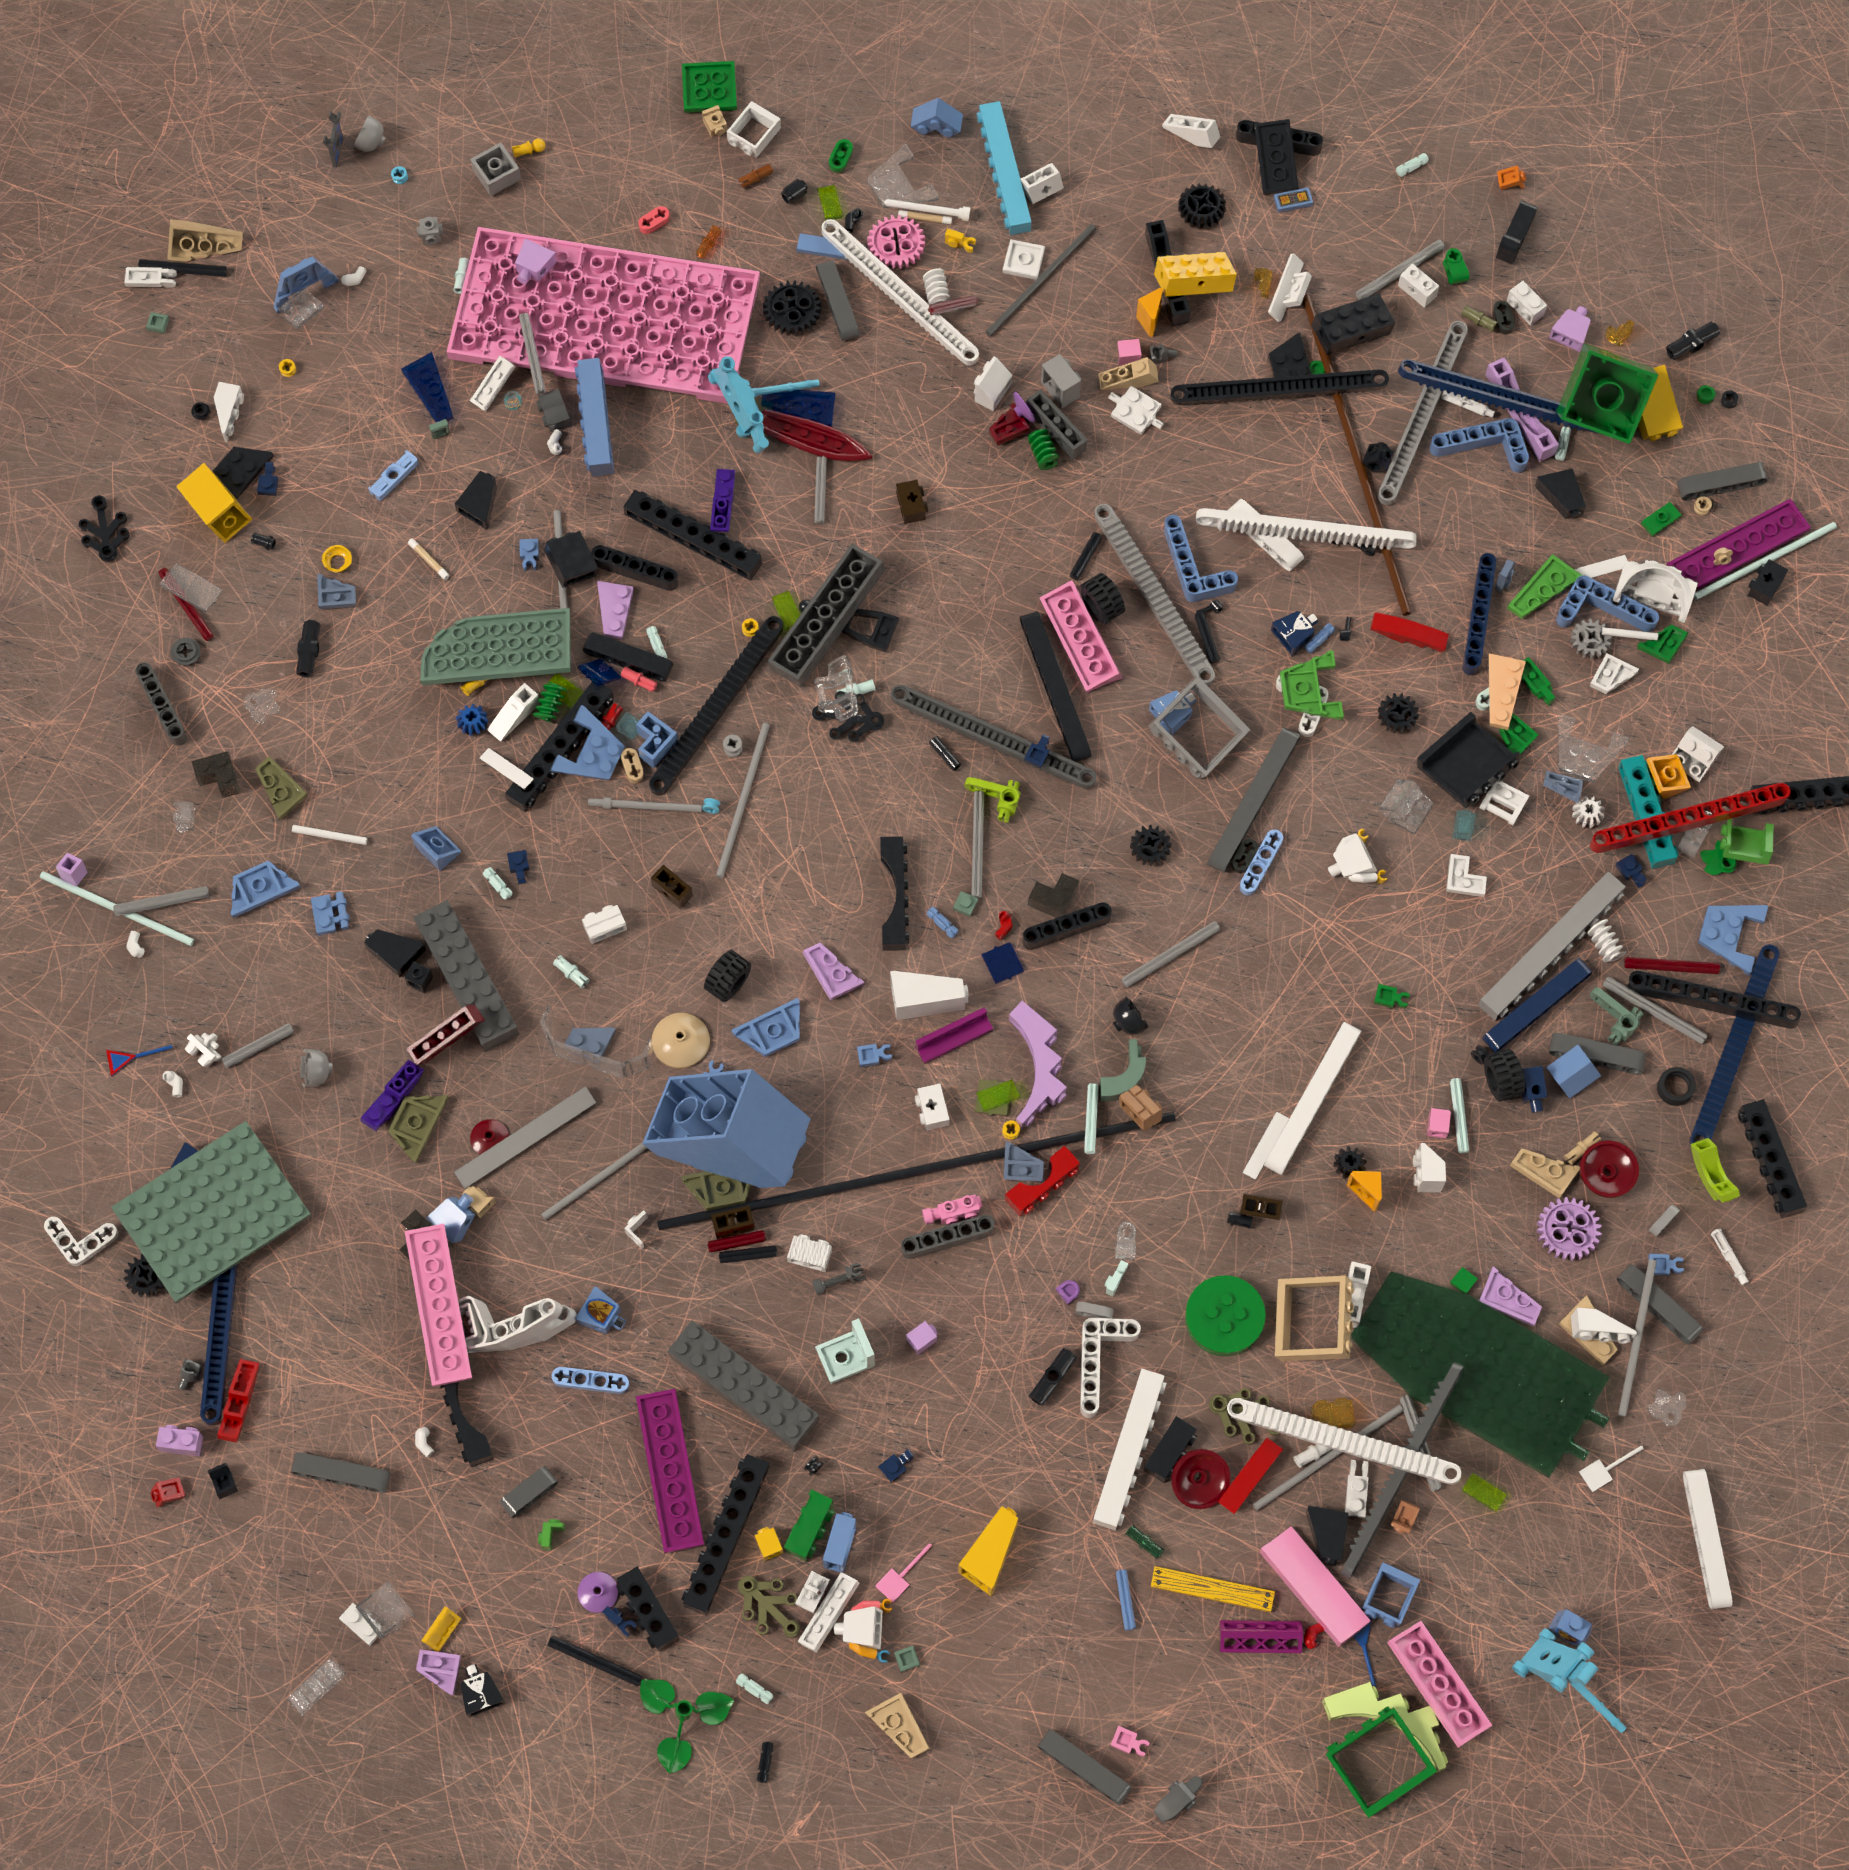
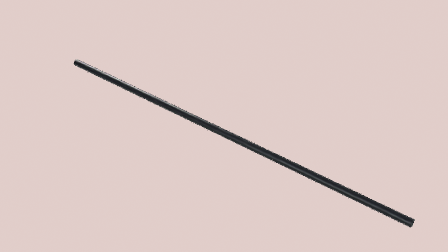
[657,1112,1176,1231]

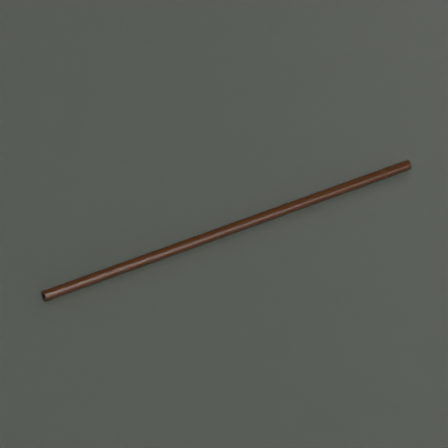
[1303,294,1411,616]

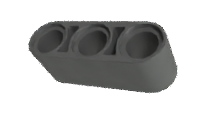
[499,1466,558,1518]

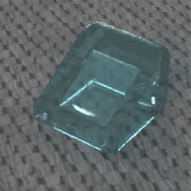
[616,712,639,740]

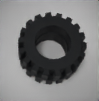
[1080,573,1125,624]
[704,950,751,1003]
[1484,1049,1525,1102]

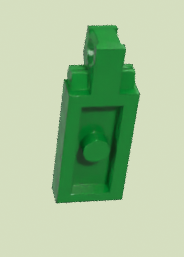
[1521,657,1556,706]

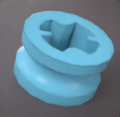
[391,166,408,184]
[702,798,721,814]

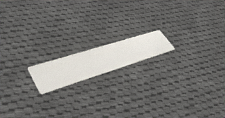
[1574,555,1627,578]
[480,748,533,789]
[1243,1112,1289,1179]

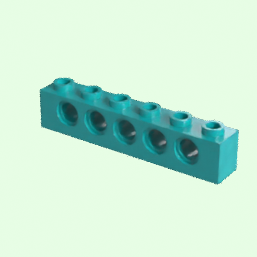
[1618,755,1678,869]

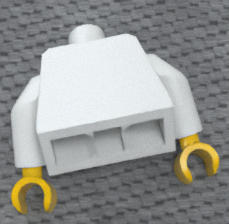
[1328,829,1388,884]

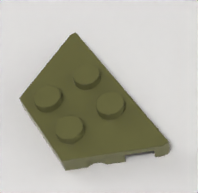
[388,1095,449,1164]
[681,1171,751,1211]

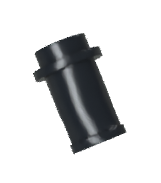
[251,532,276,550]
[1227,1211,1253,1229]

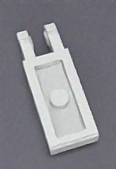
[124,267,177,288]
[1345,1460,1369,1518]

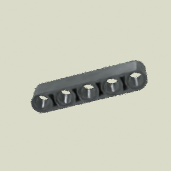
[816,260,860,341]
[1677,462,1768,501]
[135,662,187,746]
[1549,1033,1646,1075]
[901,1215,994,1259]
[1616,1264,1703,1345]
[290,1452,391,1493]
[1037,1729,1132,1806]

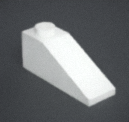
[1162,114,1220,148]

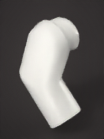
[341,266,367,286]
[547,429,562,455]
[163,1071,183,1098]
[415,1427,434,1458]

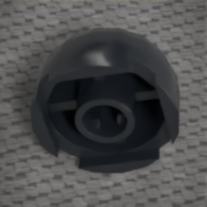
[1112,996,1149,1035]

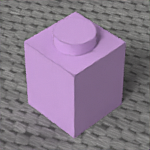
[56,853,88,886]
[906,1321,938,1355]

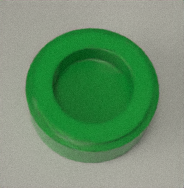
[1309,360,1325,374]
[1696,385,1716,404]

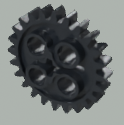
[763,280,821,336]

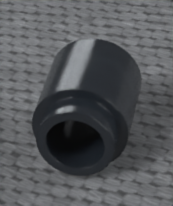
[781,179,808,204]

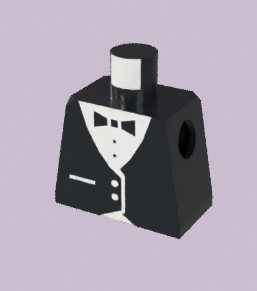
[460,1664,505,1718]

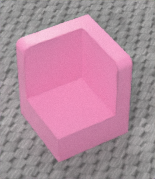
[1117,339,1141,366]
[1427,1108,1451,1139]

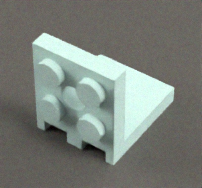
[815,1318,875,1384]

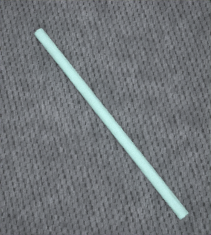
[1694,522,1837,600]
[40,871,194,946]

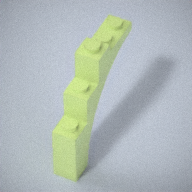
[1322,1682,1448,1773]

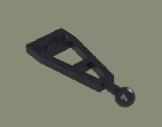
[798,599,899,652]

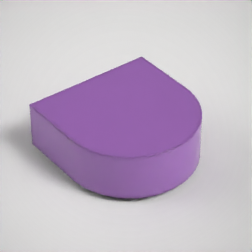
[1056,1280,1080,1305]

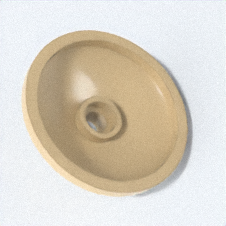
[652,1013,710,1069]

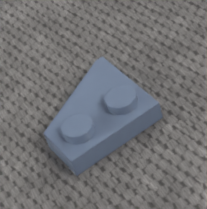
[1495,559,1516,593]
[317,574,357,609]
[1543,770,1583,803]
[564,1027,616,1063]
[1004,1142,1044,1182]

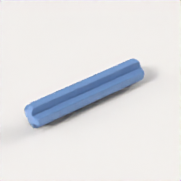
[1116,1570,1136,1630]

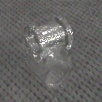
[1115,1221,1136,1261]

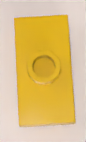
[421,1607,462,1652]

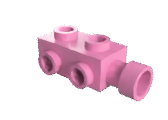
[922,1194,982,1225]

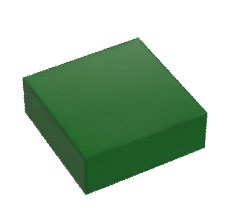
[1450,1267,1478,1295]

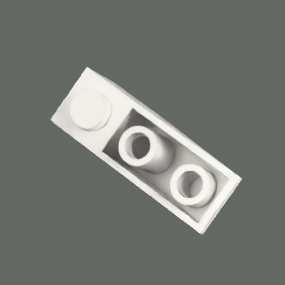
[214,382,244,442]
[487,683,540,742]
[1571,1308,1637,1344]

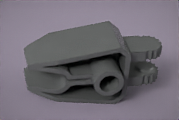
[1154,1776,1203,1822]

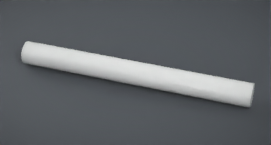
[292,825,368,845]

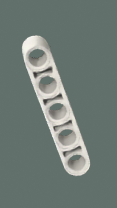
[1227,499,1304,571]

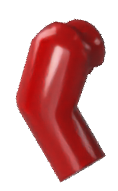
[995,911,1013,940]

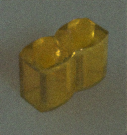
[1311,1398,1356,1429]

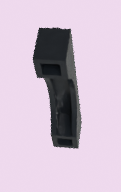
[1145,220,1191,326]
[880,836,909,951]
[440,1382,494,1467]

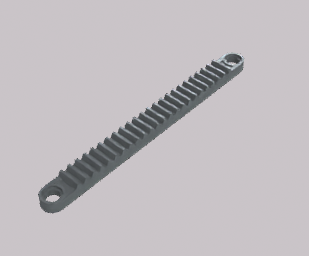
[891,685,1097,789]
[1341,1362,1464,1579]

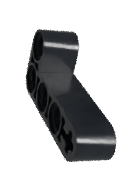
[1496,200,1538,265]

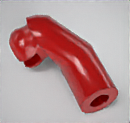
[1303,1623,1325,1649]

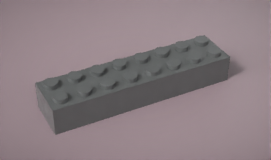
[768,543,885,687]
[413,900,519,1052]
[667,1320,819,1451]

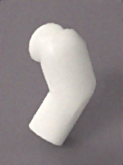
[127,931,145,958]

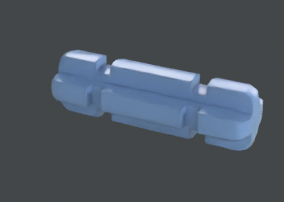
[1305,623,1335,653]
[927,907,958,938]

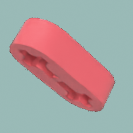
[638,206,670,234]

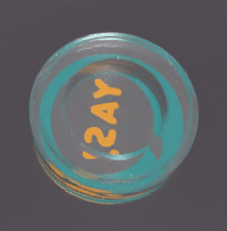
[504,391,522,410]

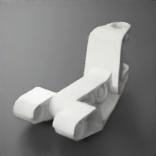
[458,1296,577,1353]

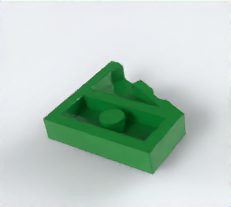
[1637,624,1688,664]
[1498,713,1539,755]

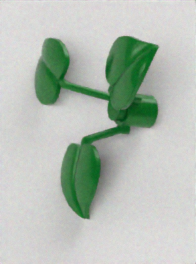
[640,1679,734,1773]

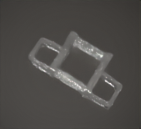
[814,655,858,722]

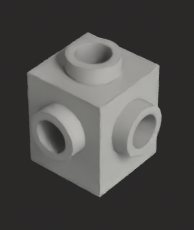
[417,217,443,246]

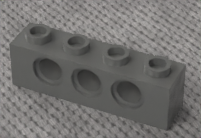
[1026,389,1088,460]

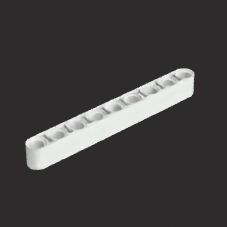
[1264,1022,1361,1175]

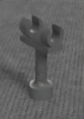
[812,1263,866,1295]

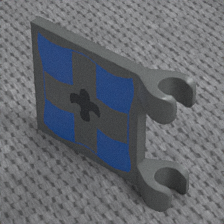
[323,111,343,168]

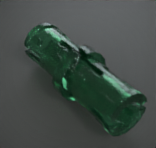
[1125,1524,1165,1560]

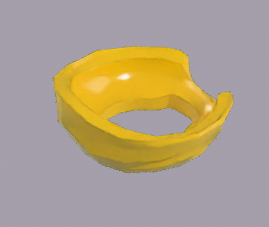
[321,545,352,572]

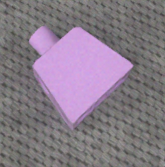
[515,238,557,284]
[1549,306,1591,352]

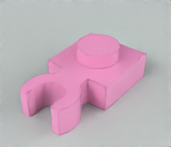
[1110,1726,1149,1757]

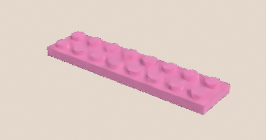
[405,1224,472,1387]

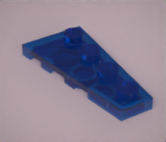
[401,352,454,423]
[761,390,836,427]

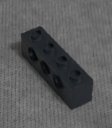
[616,1566,679,1652]

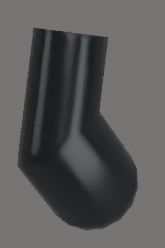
[845,208,863,233]

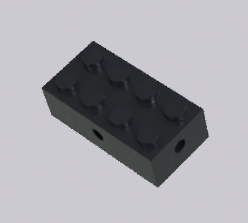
[1311,293,1395,355]

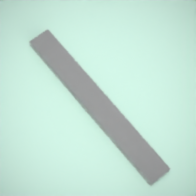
[454,1086,596,1189]

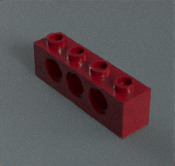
[407,1004,485,1065]

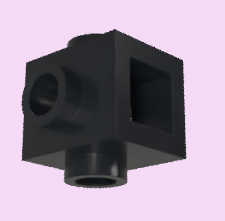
[1362,442,1394,473]

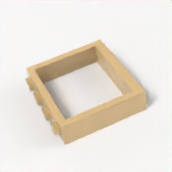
[1275,1276,1354,1361]

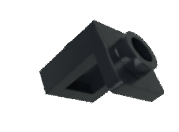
[208,1463,238,1500]

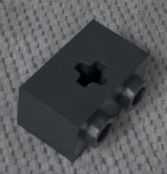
[1748,559,1788,606]

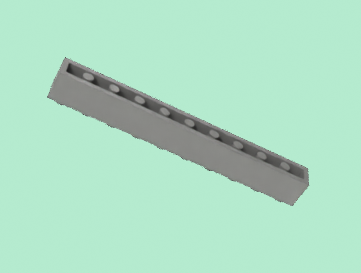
[1478,871,1626,1021]

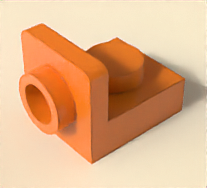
[1497,165,1526,190]

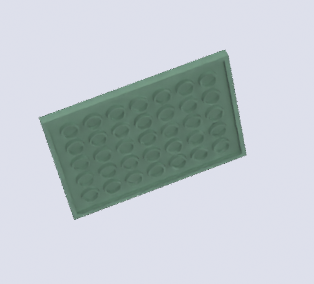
[111,1121,311,1303]

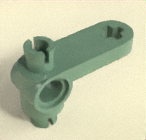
[1590,987,1644,1046]

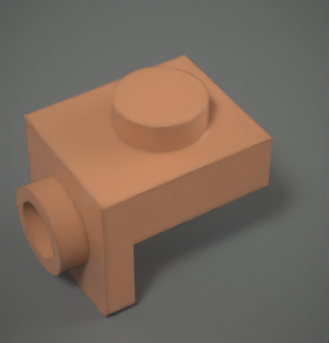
[1391,1499,1420,1534]

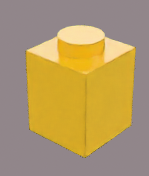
[755,1527,783,1561]

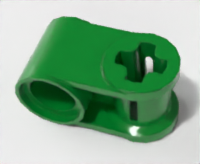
[1443,248,1470,285]

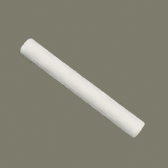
[1601,627,1658,641]

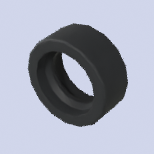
[1657,1067,1696,1106]

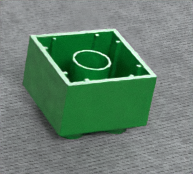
[1556,343,1658,444]

